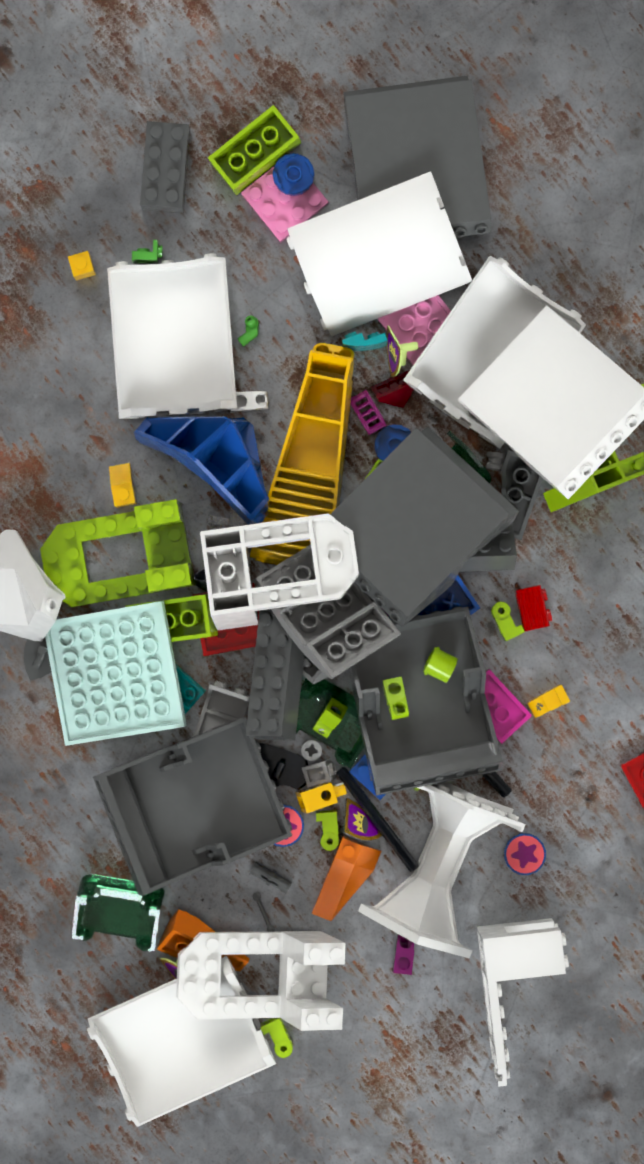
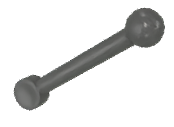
[253,892,275,932]

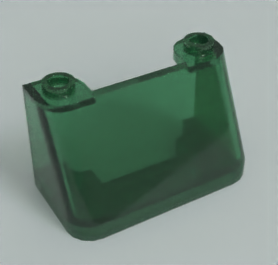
[296,678,364,768]
[71,874,165,952]

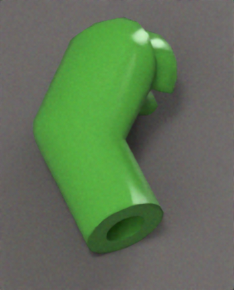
[237,315,259,347]

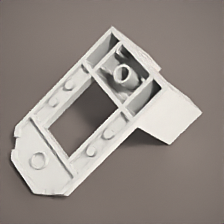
[200,513,359,631]
[477,918,569,1087]
[176,931,345,1031]

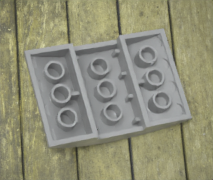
[255,545,401,679]

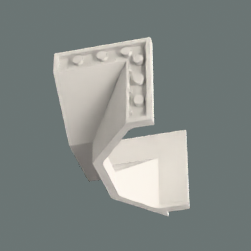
[358,782,526,958]

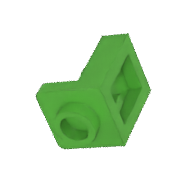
[132,240,163,264]

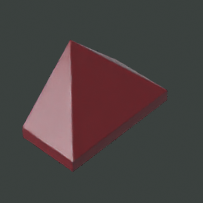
[371,370,414,408]

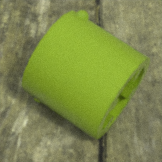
[423,647,458,683]

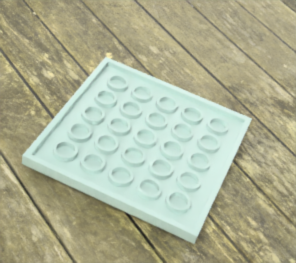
[45,601,187,746]

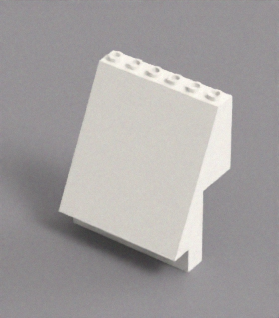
[459,305,644,499]

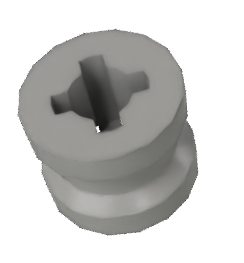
[486,452,507,471]
[301,739,322,761]

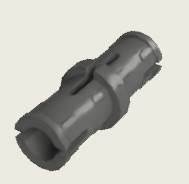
[250,862,292,894]

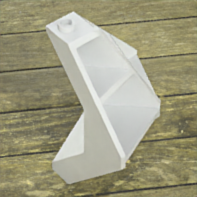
[0,530,66,641]

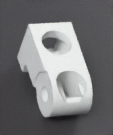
[230,391,269,413]

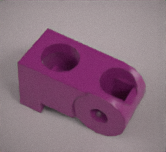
[392,934,414,975]

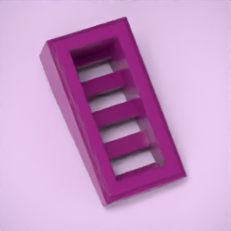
[350,390,387,437]

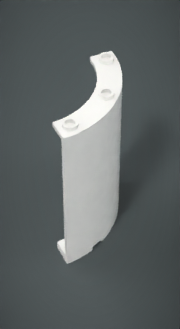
[286,171,472,336]
[107,253,237,419]
[403,256,586,449]
[87,956,276,1127]

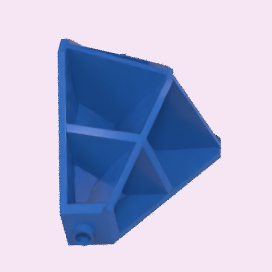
[134,416,270,525]

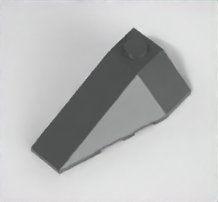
[502,449,543,540]

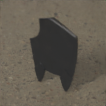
[259,743,308,790]

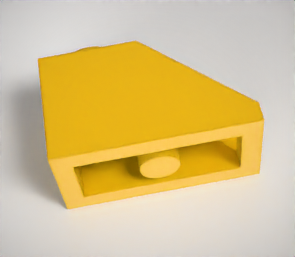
[109,463,137,508]

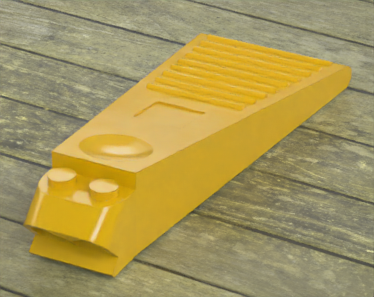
[250,343,354,565]

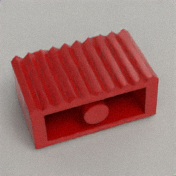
[514,585,552,631]

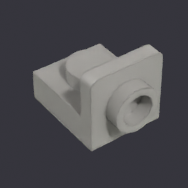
[302,758,337,788]

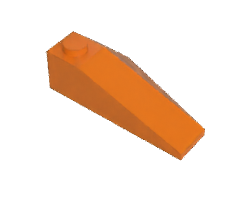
[312,836,381,921]
[156,909,250,972]

